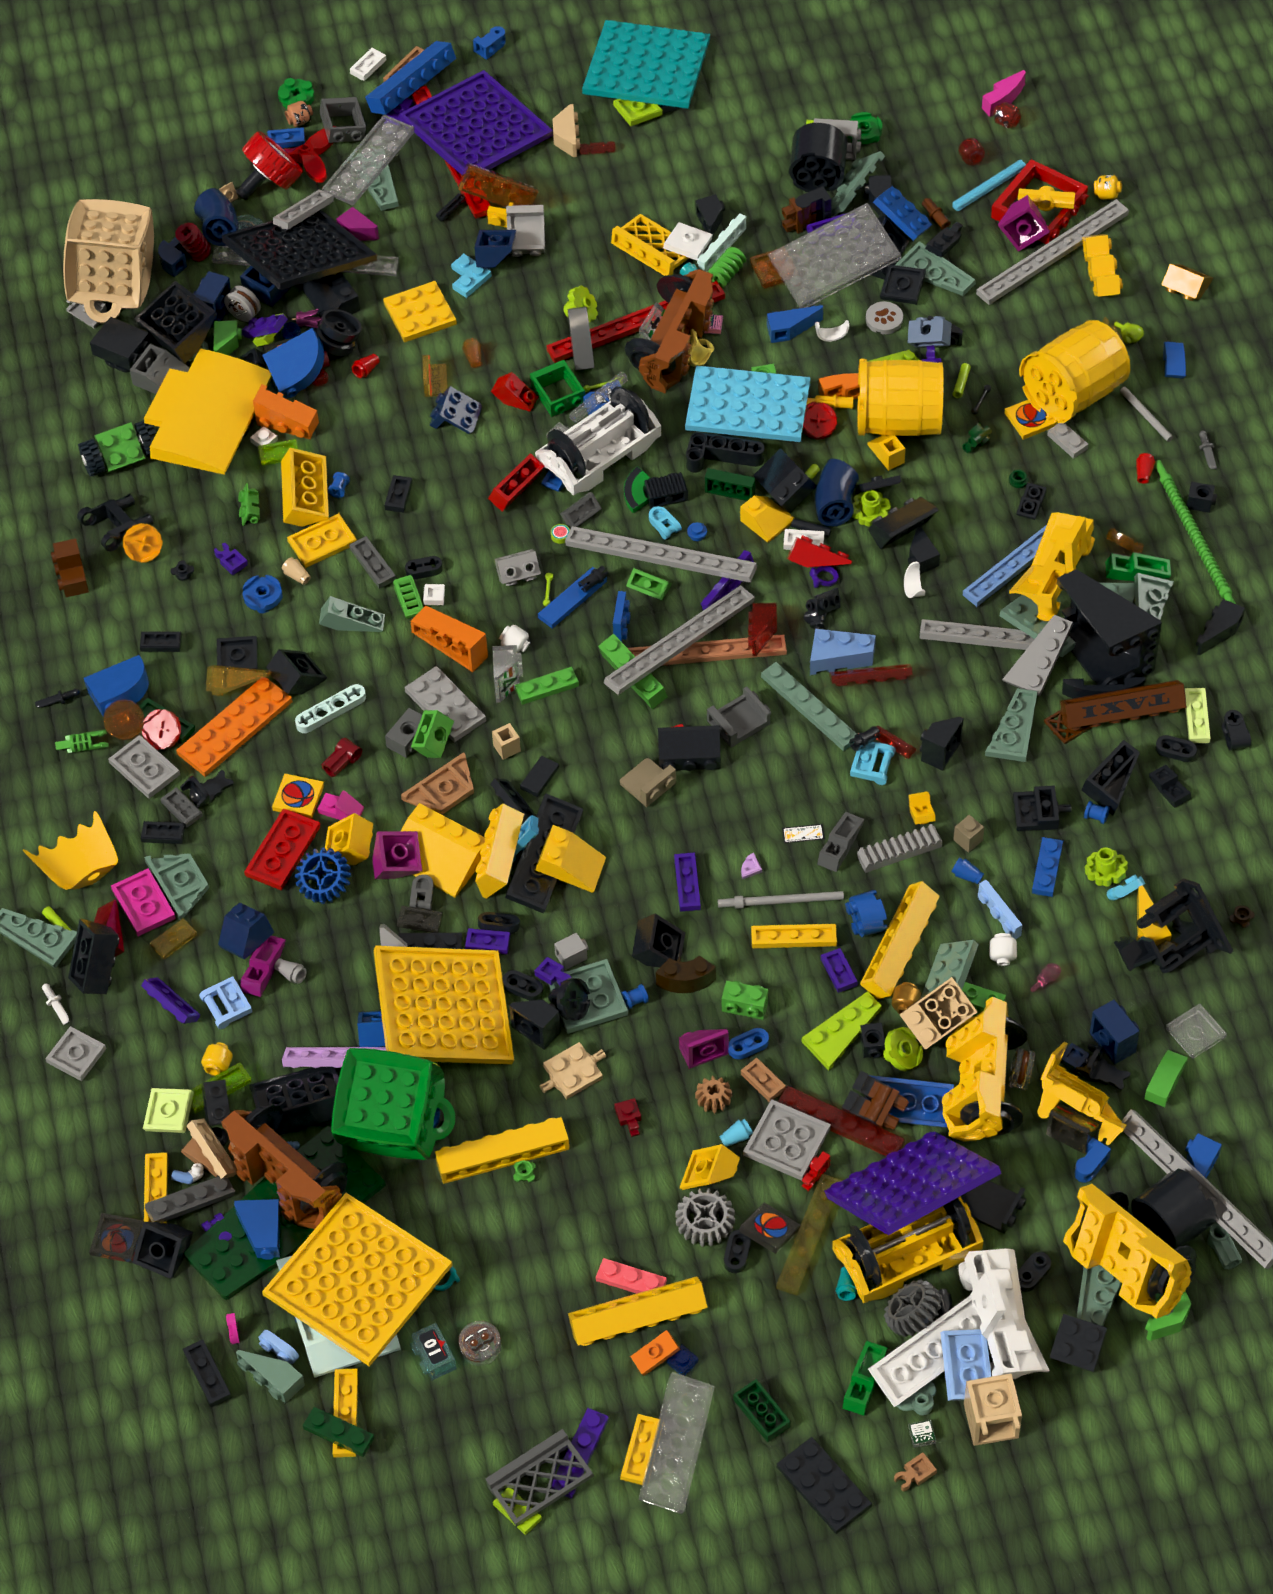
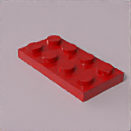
[244,808,321,890]

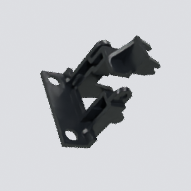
[1114,878,1234,973]

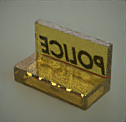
[422,355,447,397]

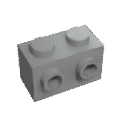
[494,549,541,586]

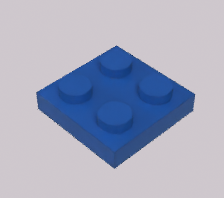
[613,591,630,643]

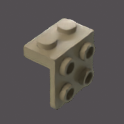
[620,758,676,807]

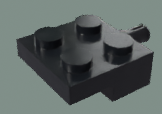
[1013,785,1071,831]

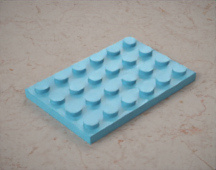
[685,366,810,442]

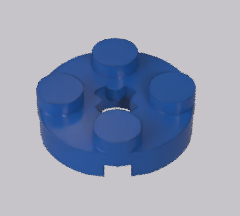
[242,575,283,613]

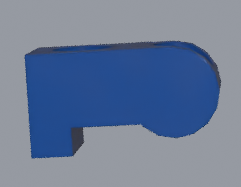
[473,26,506,60]
[1075,1137,1111,1183]

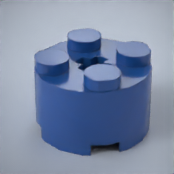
[845,890,888,937]

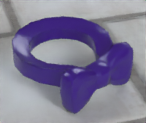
[810,566,838,588]

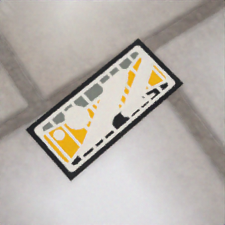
[782,824,824,843]

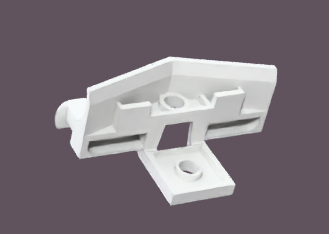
[958,1249,1050,1379]

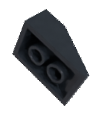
[753,448,817,513]

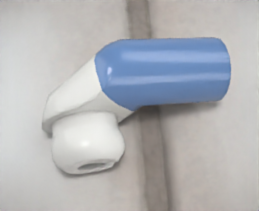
[171,1163,204,1184]

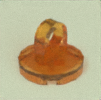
[103,699,144,740]

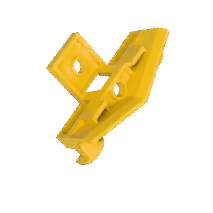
[1009,512,1095,622]

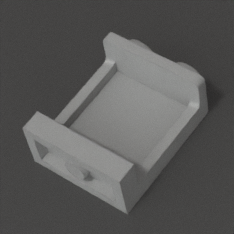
[506,205,545,257]

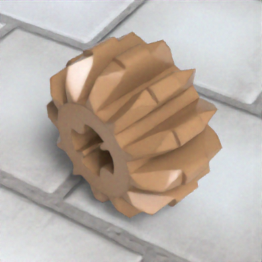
[695,1076,732,1114]

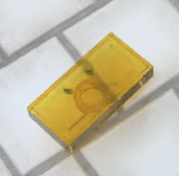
[150,918,197,959]

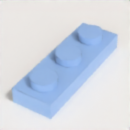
[978,880,1022,939]

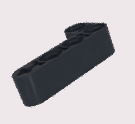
[686,432,764,473]

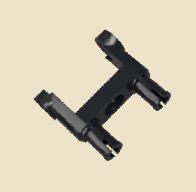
[77,493,154,552]

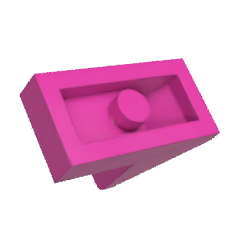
[318,790,364,820]

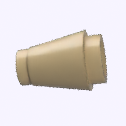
[282,557,311,585]

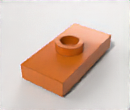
[630,1330,681,1376]

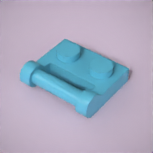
[850,741,896,785]

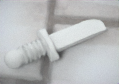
[42,983,69,1025]

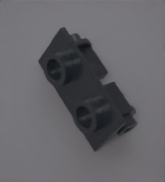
[806,588,841,616]

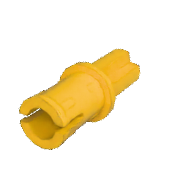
[815,394,853,410]

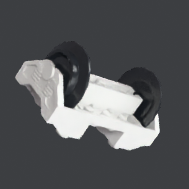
[535,386,661,495]

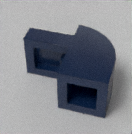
[158,238,187,277]

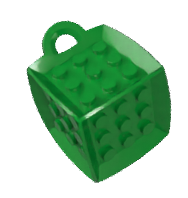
[331,1048,455,1160]

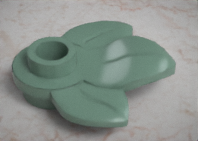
[896,1381,936,1415]

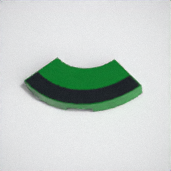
[624,466,650,513]

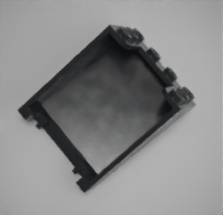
[1057,569,1162,685]

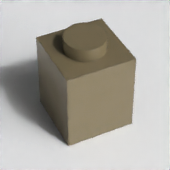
[954,815,984,853]

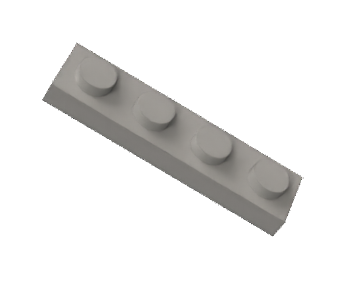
[273,190,334,230]

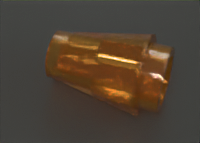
[462,338,482,368]

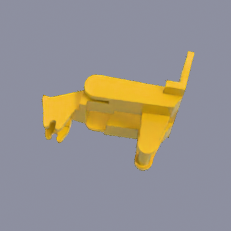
[1037,1042,1127,1145]

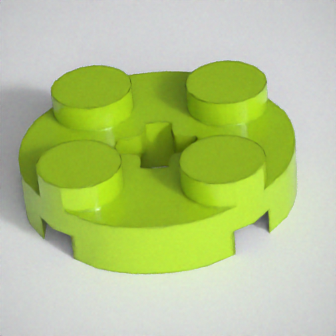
[883,1027,923,1071]

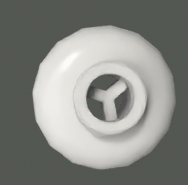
[499,625,530,654]
[989,933,1017,966]

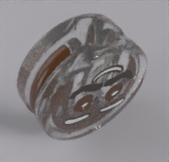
[1008,1048,1035,1091]
[459,1321,501,1366]

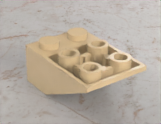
[900,977,978,1050]

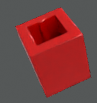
[491,372,538,411]

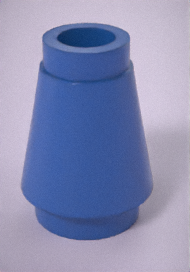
[951,857,984,884]

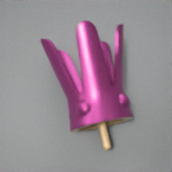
[292,309,321,328]

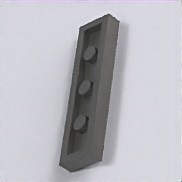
[145,1176,235,1223]

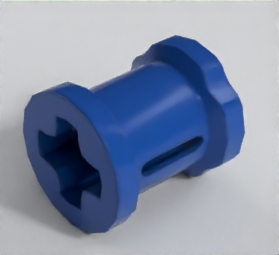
[328,472,350,498]
[1084,800,1110,824]
[621,984,649,1010]

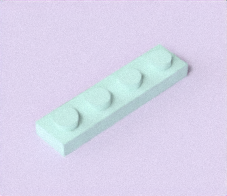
[697,214,746,272]

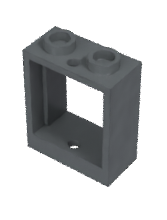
[319,97,366,143]

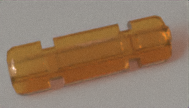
[1107,528,1144,554]

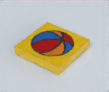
[1004,400,1057,440]
[272,774,324,819]

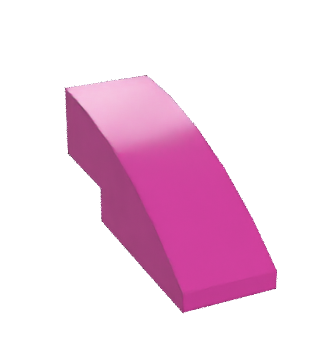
[982,70,1026,117]

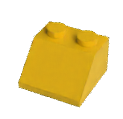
[325,813,373,865]

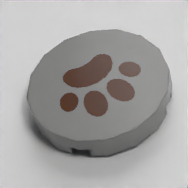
[865,301,903,335]

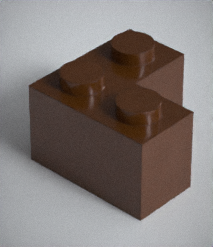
[51,538,89,598]

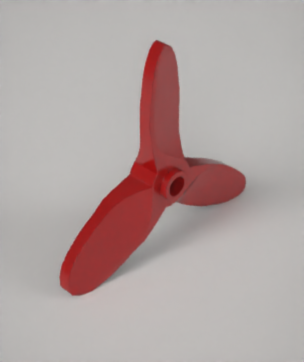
[284,126,336,183]

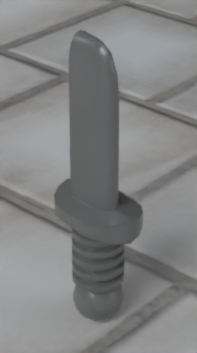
[1199,431,1217,469]

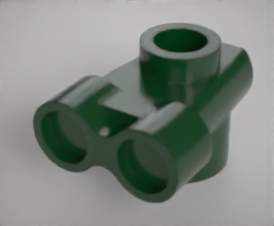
[962,423,992,453]

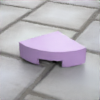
[741,853,762,879]

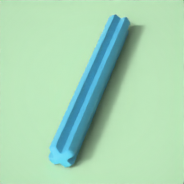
[952,160,1026,211]

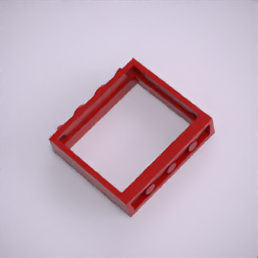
[991,159,1089,244]

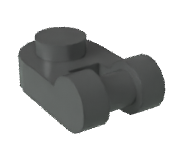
[410,874,434,911]

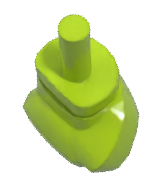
[1114,321,1144,344]

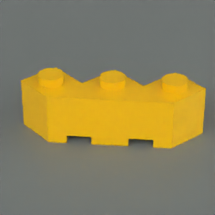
[1082,234,1123,297]

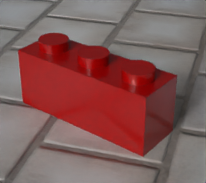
[488,453,545,512]

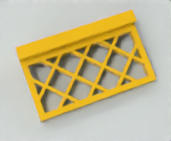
[611,214,689,276]

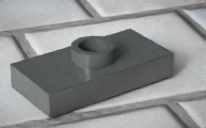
[560,492,602,529]
[161,787,203,828]

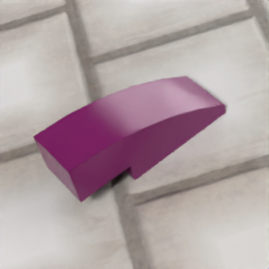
[241,935,285,997]

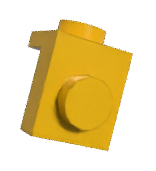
[487,202,514,227]
[909,792,936,825]

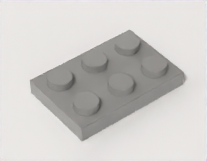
[109,735,180,799]

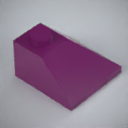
[998,195,1050,252]
[372,831,422,879]
[679,1029,729,1069]

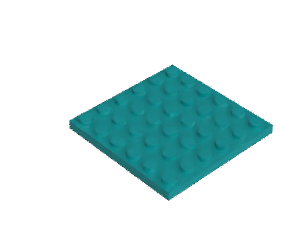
[582,20,710,109]

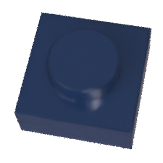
[1060,1043,1090,1073]

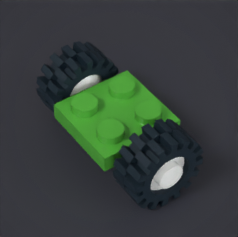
[78,420,157,477]

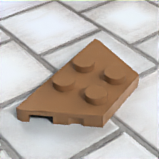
[401,752,474,815]

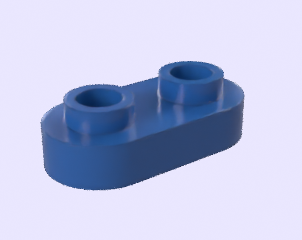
[728,1028,769,1059]

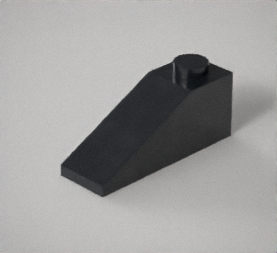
[865,175,891,217]

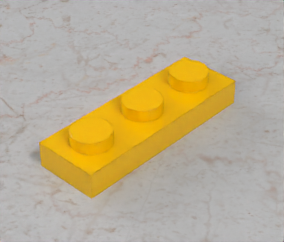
[620,1414,660,1485]

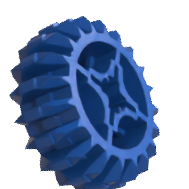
[295,847,352,904]

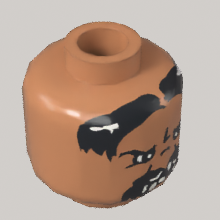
[285,101,313,127]

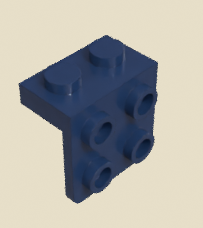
[430,386,482,434]

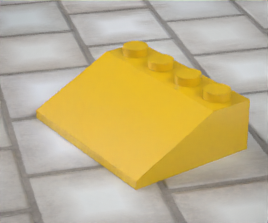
[401,803,486,898]

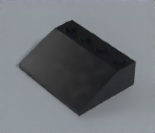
[134,281,217,364]
[249,1067,339,1136]

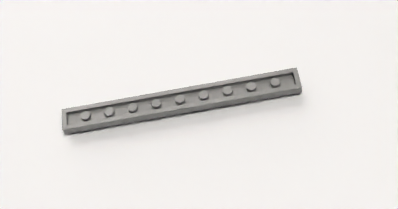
[976,199,1129,305]
[565,526,757,582]
[604,585,755,695]
[1121,1109,1273,1269]

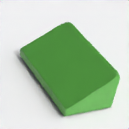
[626,568,672,600]

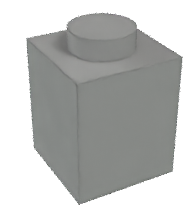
[554,933,589,970]

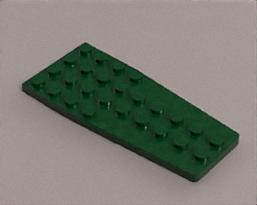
[185,1125,386,1300]

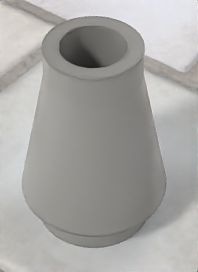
[274,958,307,984]

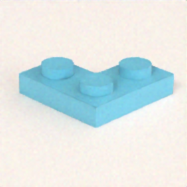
[451,254,492,298]

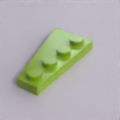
[802,991,882,1071]

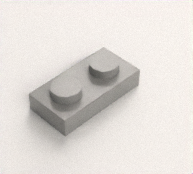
[1047,423,1088,459]

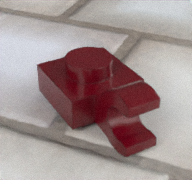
[614,1098,642,1137]

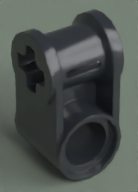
[1222,710,1251,751]

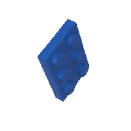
[873,186,932,241]

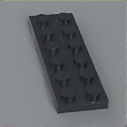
[505,793,583,914]

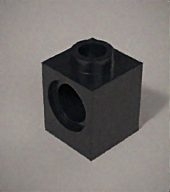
[1187,481,1217,513]
[860,1023,885,1059]

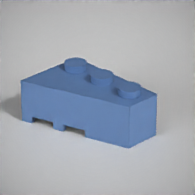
[810,629,875,675]

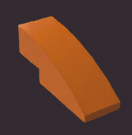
[818,373,860,399]

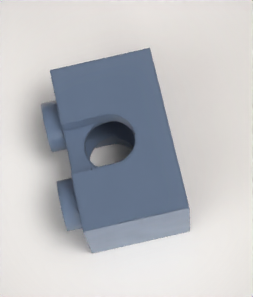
[908,316,952,348]

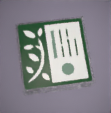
[908,1419,936,1448]

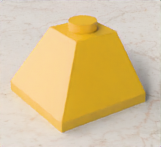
[740,496,795,543]
[680,1144,740,1190]

